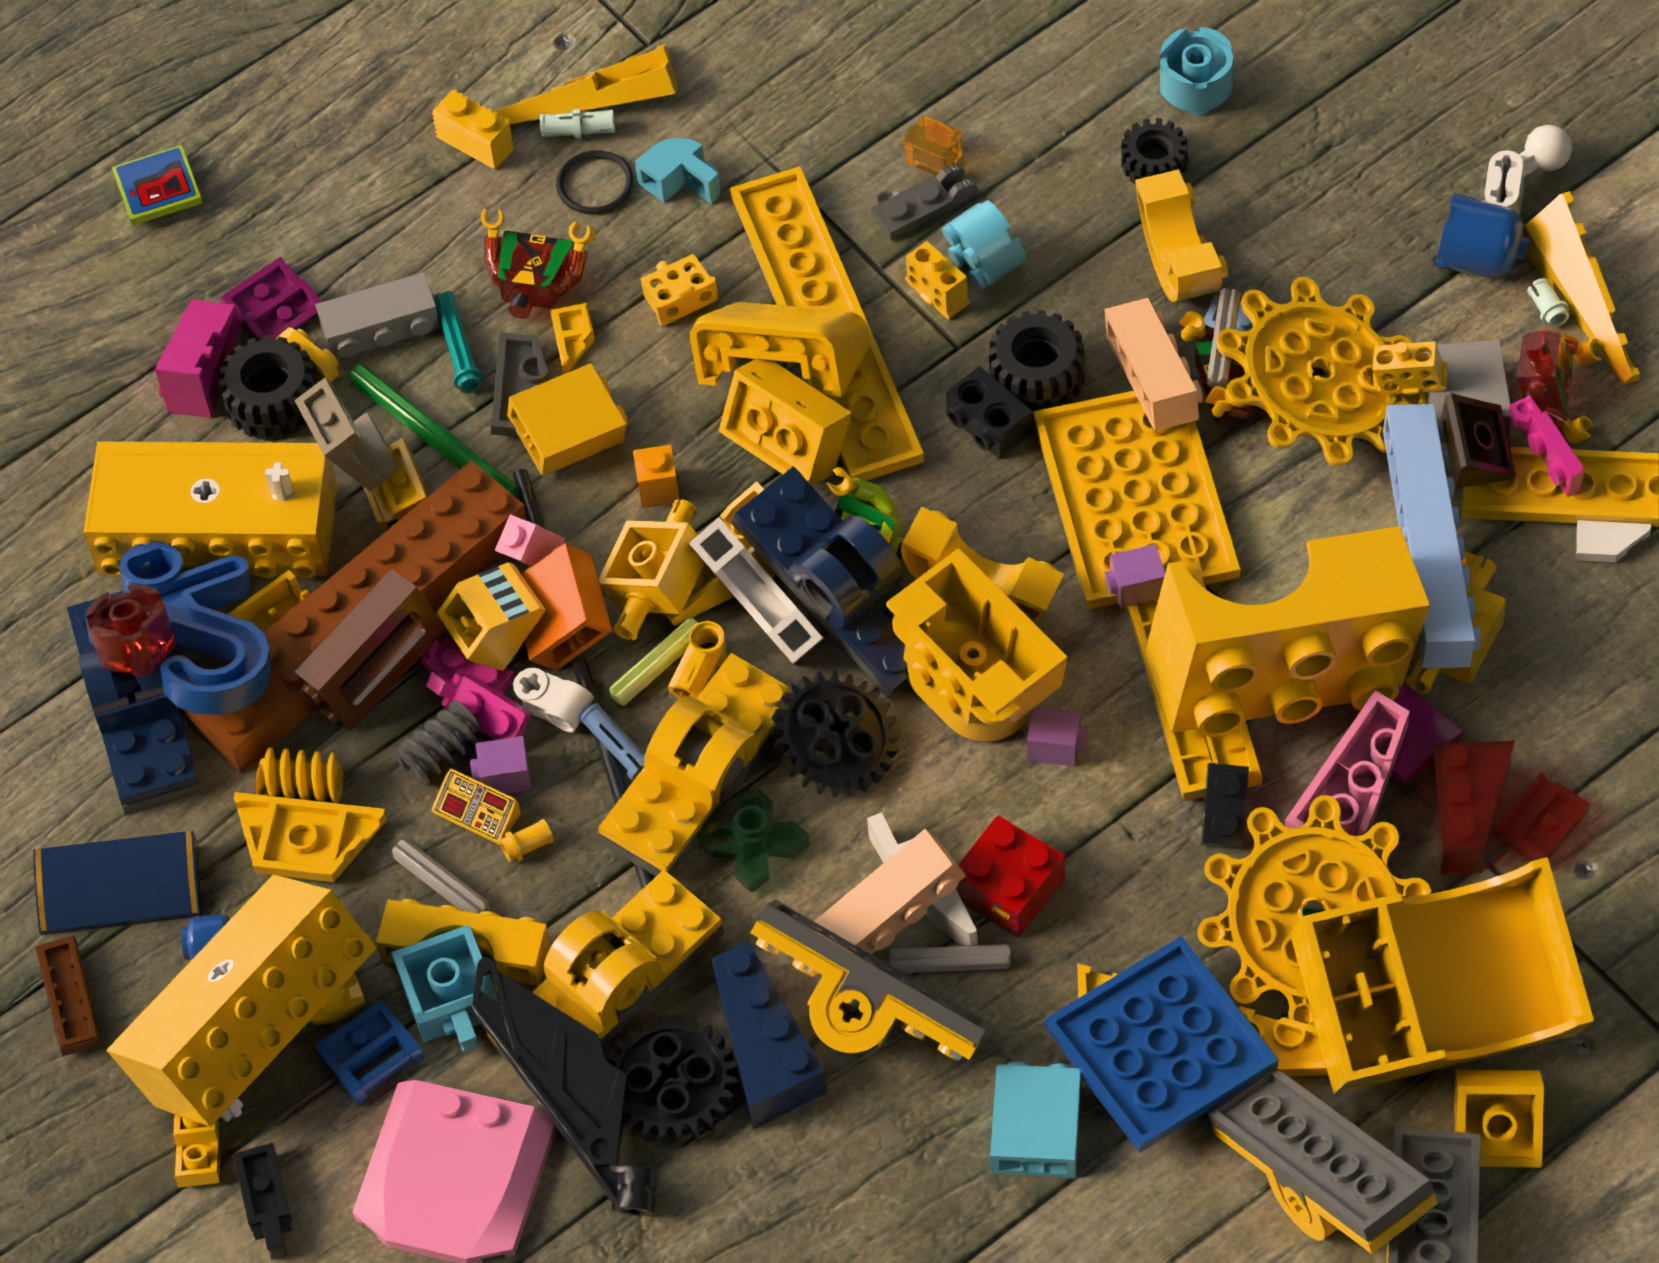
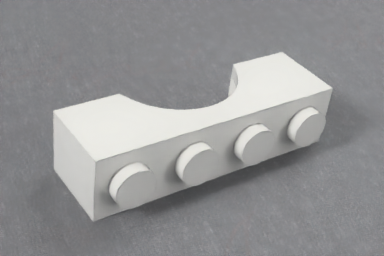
[689,518,823,664]

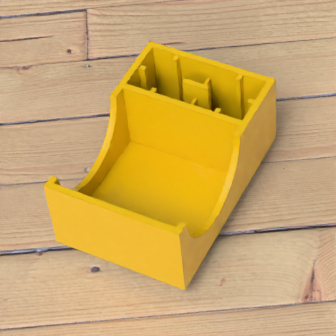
[1144,526,1430,737]
[1290,857,1594,1095]

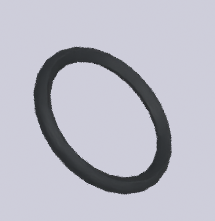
[556,150,634,214]

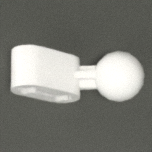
[1485,125,1573,216]

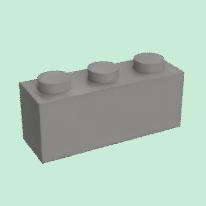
[315,272,440,359]

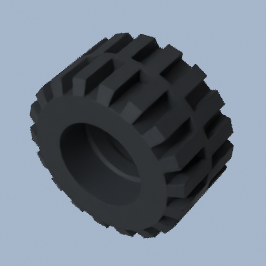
[988,310,1085,411]
[218,336,317,440]

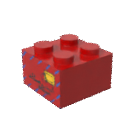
[956,815,1065,938]

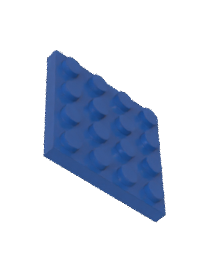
[1044,936,1279,1153]

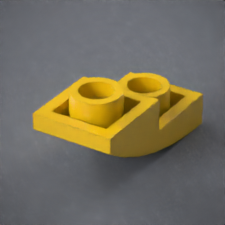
[173,1114,220,1188]

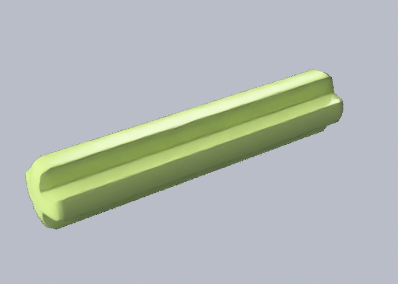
[609,618,698,706]

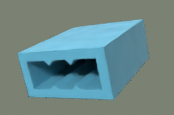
[990,1062,1081,1178]

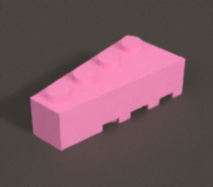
[1285,690,1410,836]

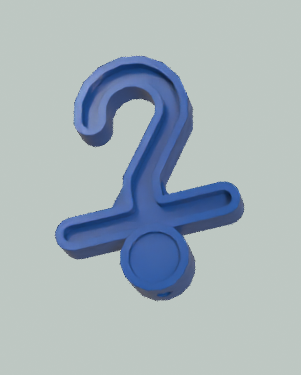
[85,542,272,715]

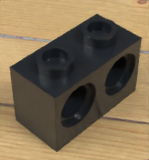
[946,366,1033,459]

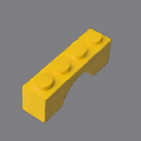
[376,899,550,986]

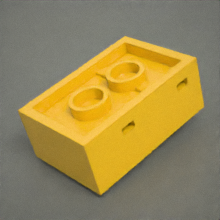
[719,359,852,487]

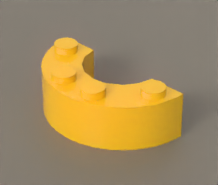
[1135,169,1228,302]
[901,506,1064,623]

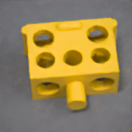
[905,241,971,319]
[640,254,719,326]
[1373,341,1448,395]

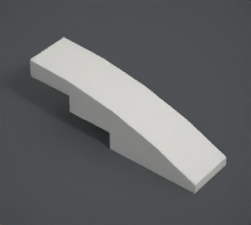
[867,812,978,946]

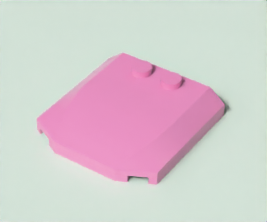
[353,1080,557,1263]

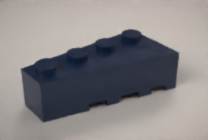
[711,941,827,1129]

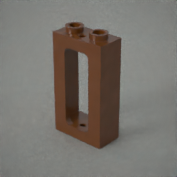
[294,569,447,731]

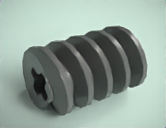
[393,700,481,786]

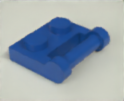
[314,1000,425,1105]

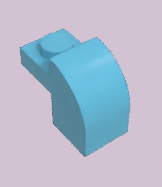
[635,138,722,205]

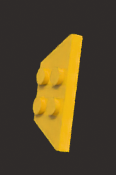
[234,792,387,882]

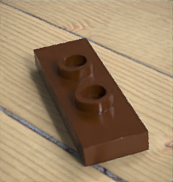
[35,935,103,1057]

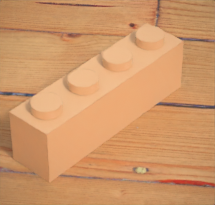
[1104,298,1203,431]
[814,829,966,954]

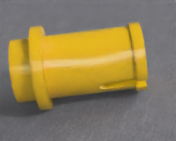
[500,819,554,862]

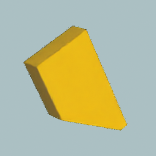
[550,303,595,373]

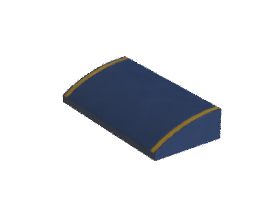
[33,831,201,935]

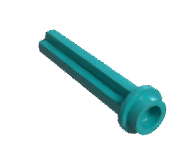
[434,291,484,393]

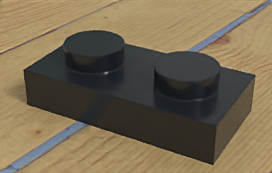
[1200,763,1249,849]

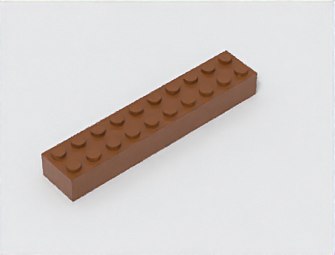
[183,460,527,773]

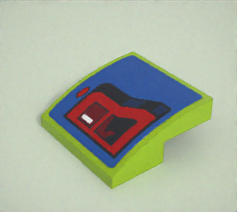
[112,145,203,226]

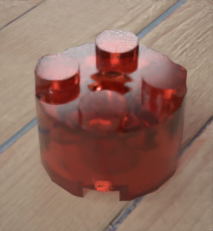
[86,585,177,677]

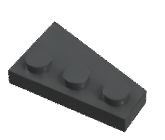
[490,332,549,437]

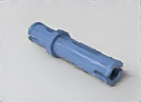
[579,703,645,781]

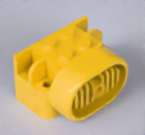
[886,548,1068,742]

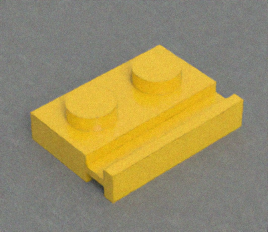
[364,438,429,529]

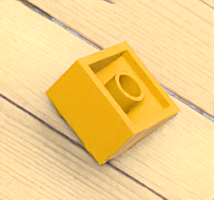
[1454,1069,1544,1168]

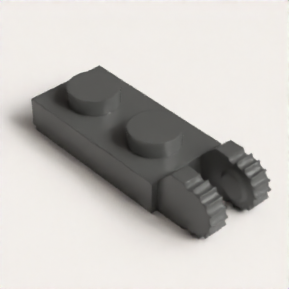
[871,163,978,241]

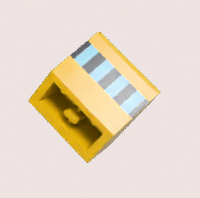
[437,562,546,671]

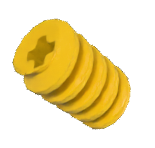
[256,747,343,803]

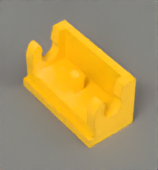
[228,570,310,633]

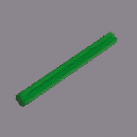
[349,364,518,497]

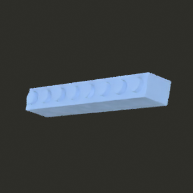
[1383,404,1480,668]

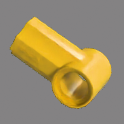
[668,621,728,699]

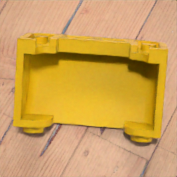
[690,302,871,397]

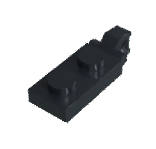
[233,1143,292,1260]

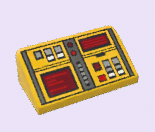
[431,769,521,845]

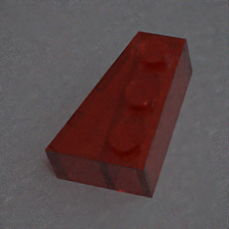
[1431,740,1515,874]

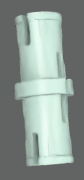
[540,109,615,139]

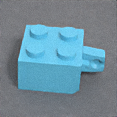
[392,925,499,1053]

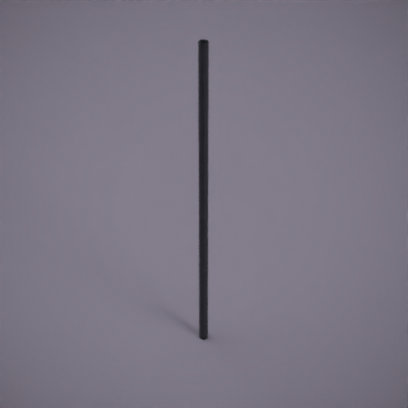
[513,469,655,889]

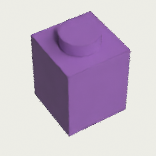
[1105,544,1165,608]
[1027,707,1088,766]
[470,736,532,794]

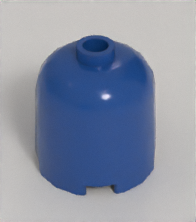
[1435,193,1529,278]

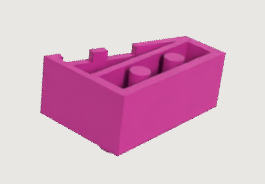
[155,299,241,418]

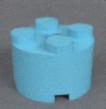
[1160,27,1234,117]
[941,200,1026,291]

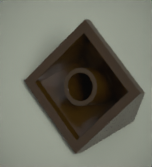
[1441,393,1517,488]

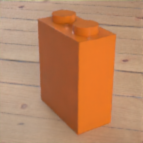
[522,543,612,671]

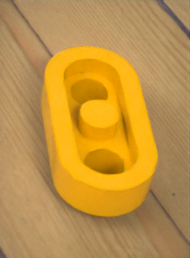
[276,327,339,382]

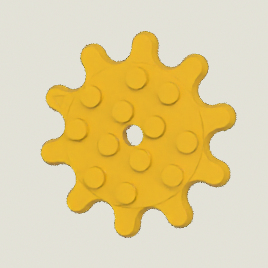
[1217,277,1426,467]
[1198,795,1431,1026]

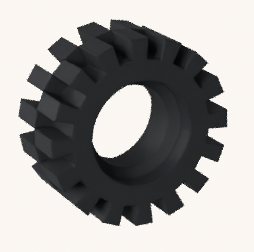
[1121,118,1188,184]

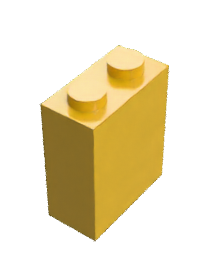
[507,363,628,476]

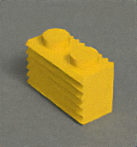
[432,90,514,169]

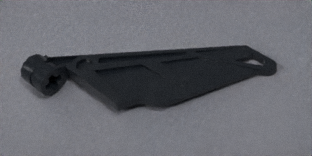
[472,957,658,1216]

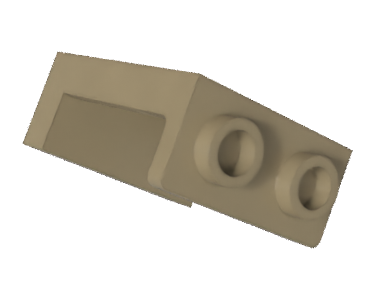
[295,378,399,491]

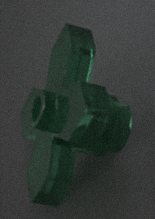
[698,787,810,892]

